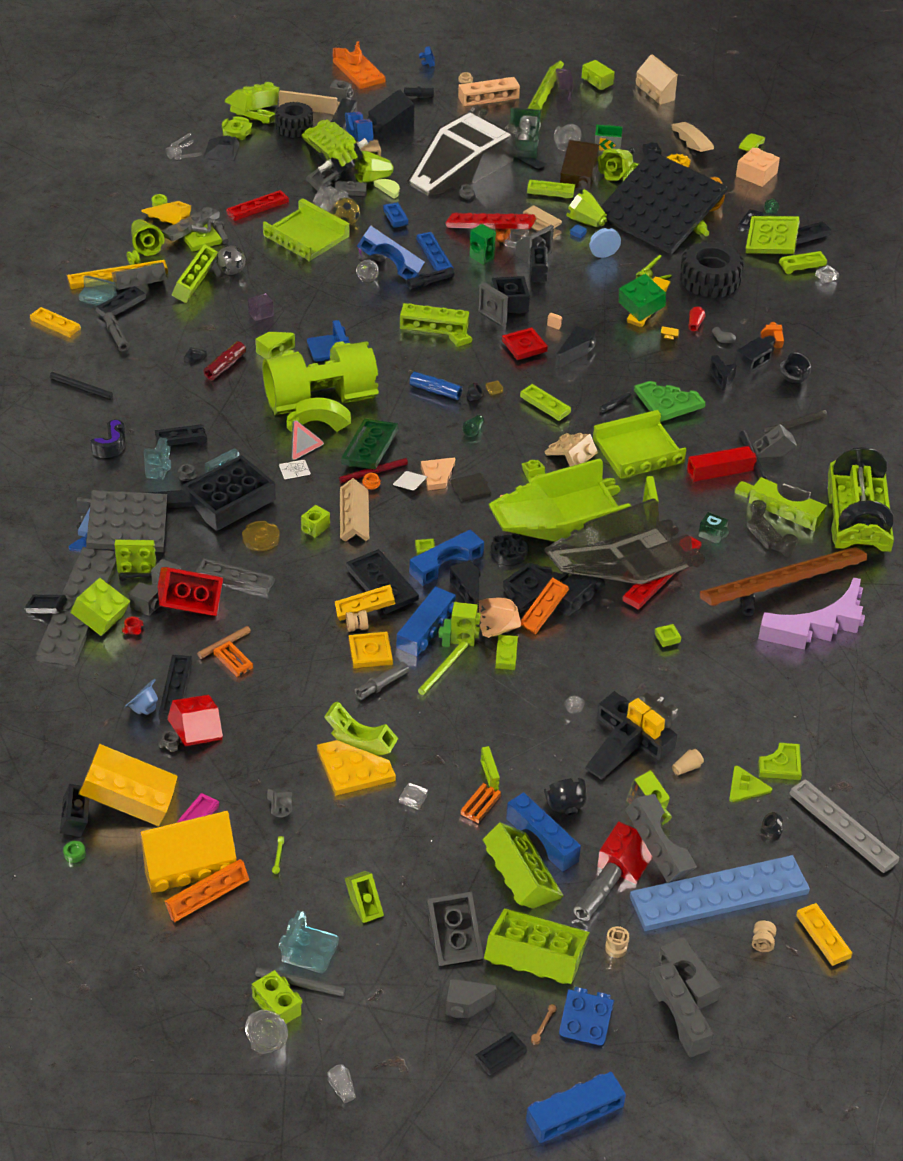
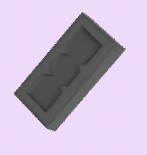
[335,181,367,196]

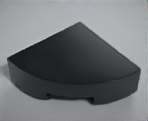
[184,347,207,363]

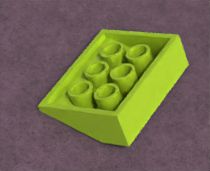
[484,908,590,984]

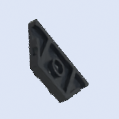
[503,563,569,615]

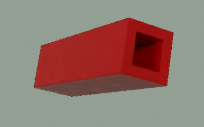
[687,446,757,482]

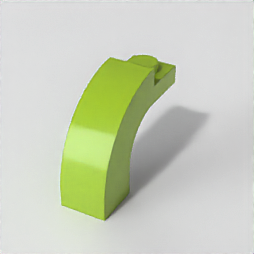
[287,398,351,432]
[324,701,398,756]

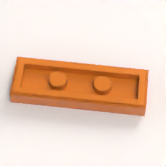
[520,577,569,635]

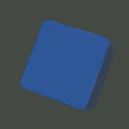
[570,225,587,238]

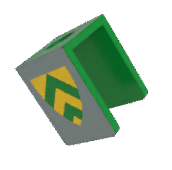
[595,124,622,153]

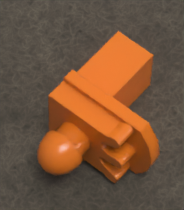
[495,229,511,243]
[761,322,784,348]

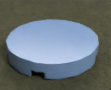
[589,228,621,258]

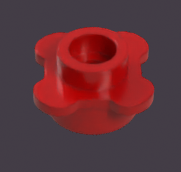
[122,616,144,635]

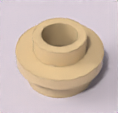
[458,72,473,84]

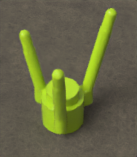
[636,255,672,280]

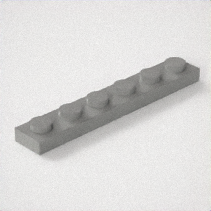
[790,779,900,873]

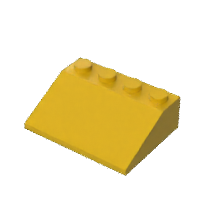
[79,744,178,826]
[141,810,237,893]

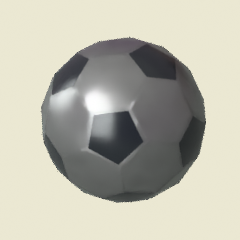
[216,246,245,275]

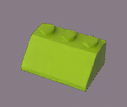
[225,82,279,112]

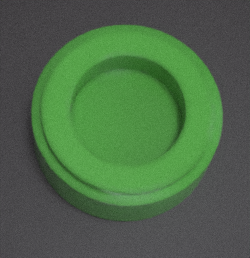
[63,841,86,863]

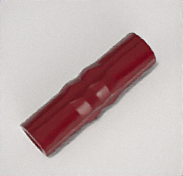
[203,341,246,381]

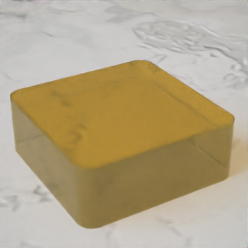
[486,381,503,395]

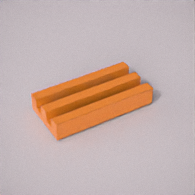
[213,641,253,677]
[461,783,501,824]

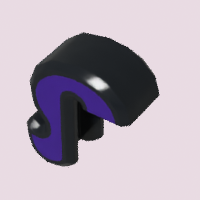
[90,419,125,458]

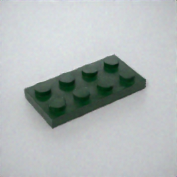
[341,418,399,469]

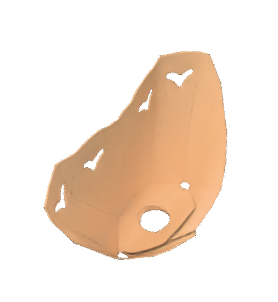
[479,598,521,638]

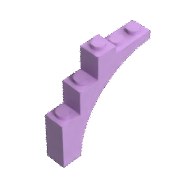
[758,577,865,650]

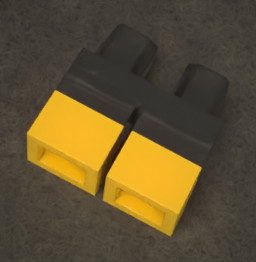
[627,693,678,740]

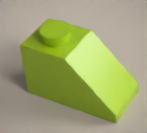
[255,332,295,359]
[345,871,384,923]

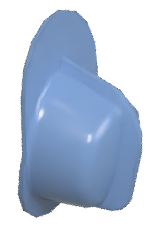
[125,679,158,715]

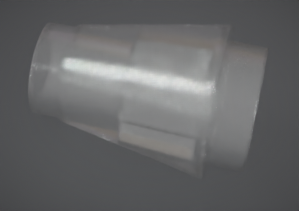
[327,1065,356,1103]

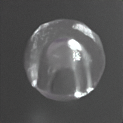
[356,259,379,283]

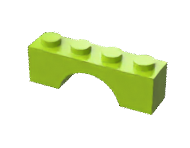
[749,477,827,531]

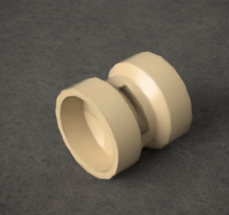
[346,610,368,632]
[752,920,776,952]
[605,926,629,958]

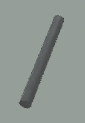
[255,967,346,997]

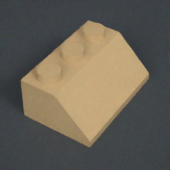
[636,54,678,105]

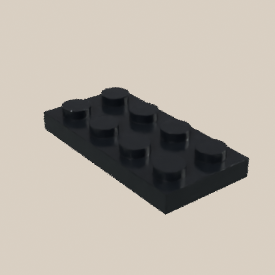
[346,549,419,614]

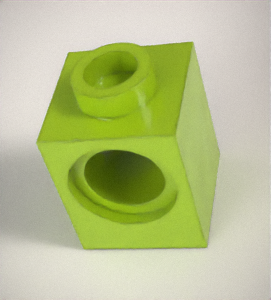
[301,505,330,538]

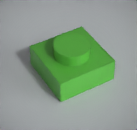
[439,619,451,647]

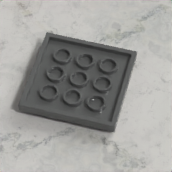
[86,490,167,552]

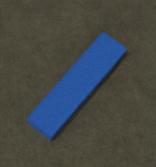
[416,232,454,271]

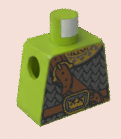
[626,770,672,824]

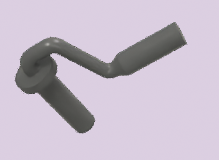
[189,219,229,244]

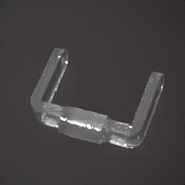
[503,229,529,248]

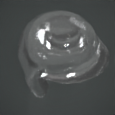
[554,124,582,151]
[245,1010,288,1054]

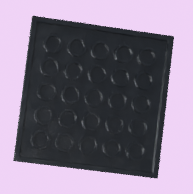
[601,150,728,255]

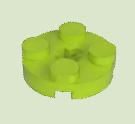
[222,116,252,140]

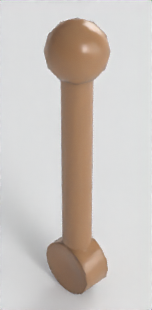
[531,1004,557,1044]

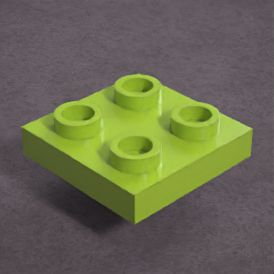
[115,540,156,573]

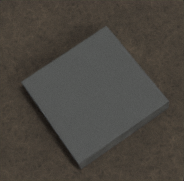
[478,282,508,326]

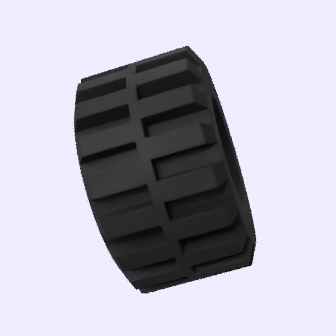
[275,102,313,138]

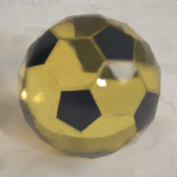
[332,198,360,226]

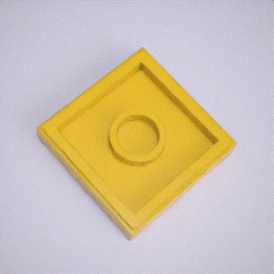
[349,632,393,668]

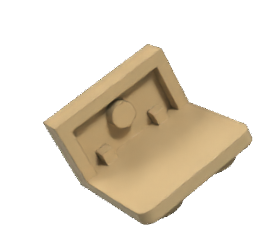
[545,433,598,467]

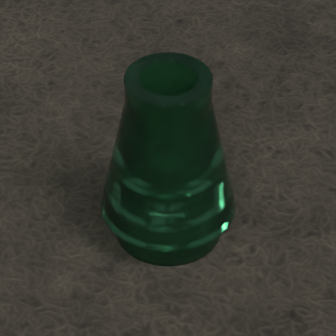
[462,415,484,437]

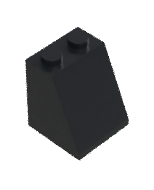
[367,90,415,139]

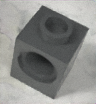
[330,80,353,102]

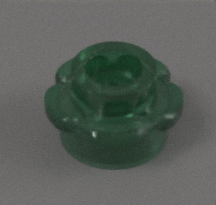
[764,199,779,214]

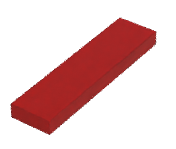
[226,190,289,221]

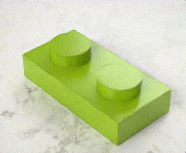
[495,635,518,670]

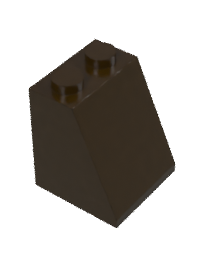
[560,140,599,190]

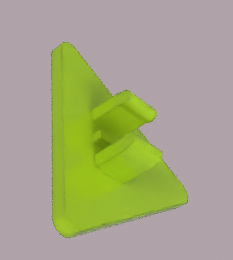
[729,766,772,802]

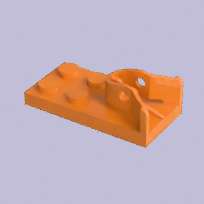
[333,41,386,89]

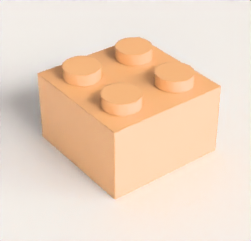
[736,147,780,187]

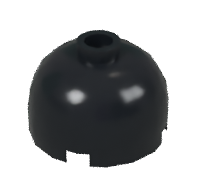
[544,778,587,816]

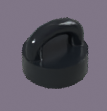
[466,382,484,401]
[762,812,783,835]

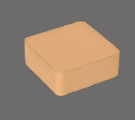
[547,313,562,330]

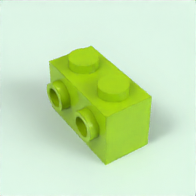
[581,60,615,90]

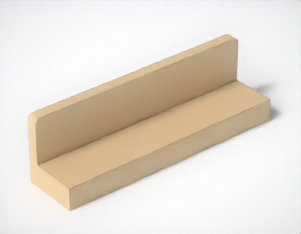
[279,90,340,114]
[340,478,369,542]

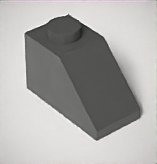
[446,979,496,1018]

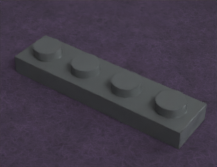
[162,207,220,242]

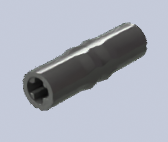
[574,863,622,921]

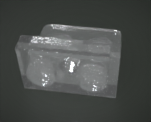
[313,185,358,214]

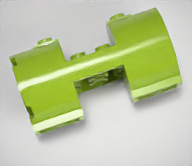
[262,341,379,416]

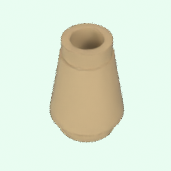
[672,749,704,776]

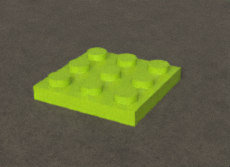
[746,216,800,254]

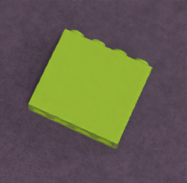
[263,198,349,261]
[593,410,687,479]

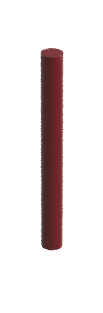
[339,458,408,484]

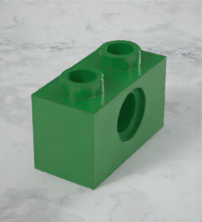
[469,224,496,265]

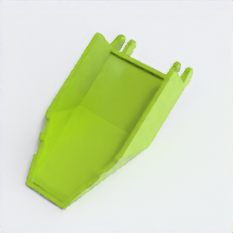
[489,459,643,547]

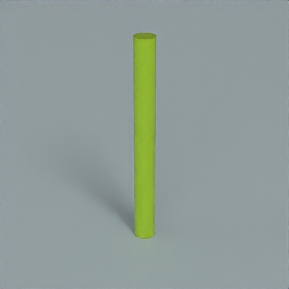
[418,641,468,695]

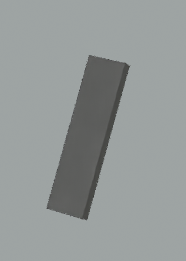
[196,558,275,594]

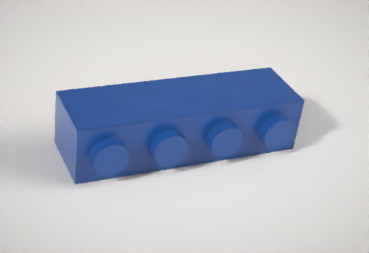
[396,586,456,657]
[526,1071,626,1143]

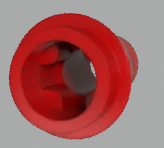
[688,307,705,332]

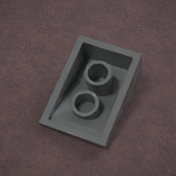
[426,892,484,967]

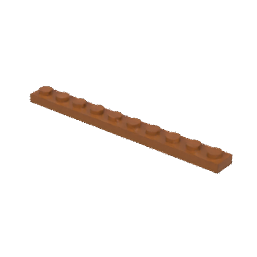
[700,547,867,606]

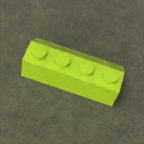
[482,822,564,909]

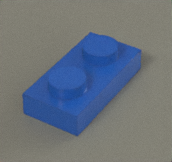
[383,202,408,228]

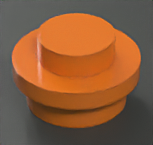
[362,473,381,489]

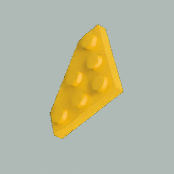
[317,740,396,796]

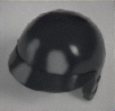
[780,352,811,384]

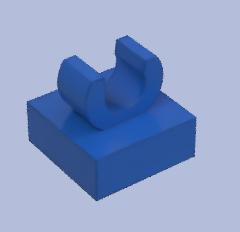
[419,46,435,67]

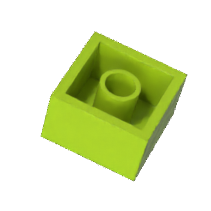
[70,578,130,636]

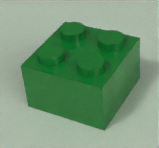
[619,273,666,321]

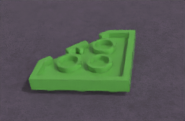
[634,381,705,422]

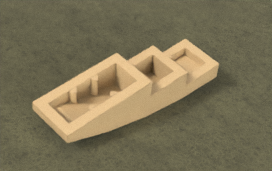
[672,122,714,152]

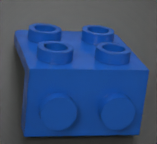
[307,320,350,361]
[559,987,615,1045]

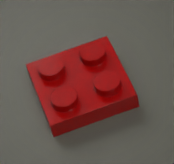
[502,327,548,360]

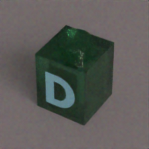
[698,512,729,544]

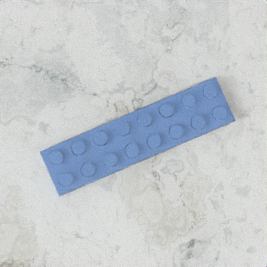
[629,855,810,931]

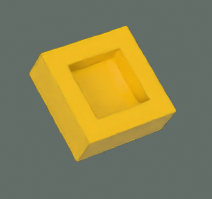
[661,326,679,340]

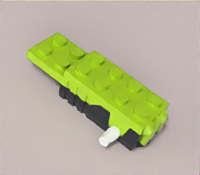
[302,119,368,173]

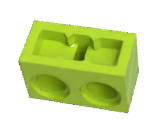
[450,602,481,646]
[252,970,302,1029]

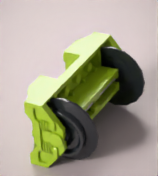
[828,447,894,552]

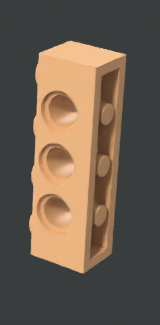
[458,77,520,107]

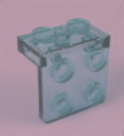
[279,910,339,973]

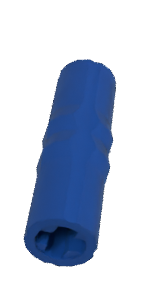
[409,371,463,400]

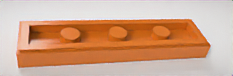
[165,859,250,922]

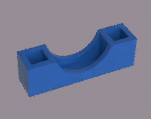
[345,111,373,143]
[357,225,425,280]
[409,529,484,586]
[506,792,581,872]

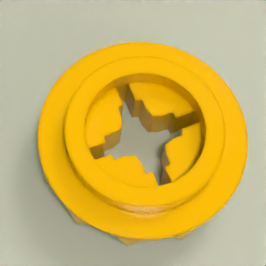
[667,153,690,168]

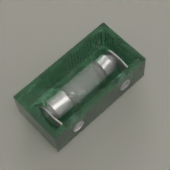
[506,108,541,158]

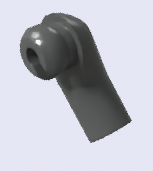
[712,327,736,343]

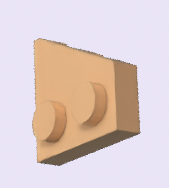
[421,457,455,490]

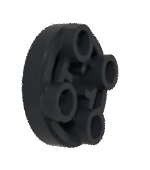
[490,533,528,565]

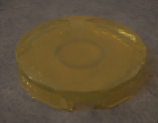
[242,521,280,551]

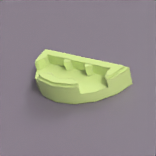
[374,179,400,199]

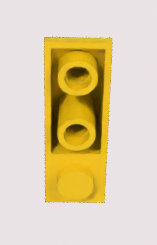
[141,201,191,225]

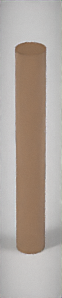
[197,626,251,659]

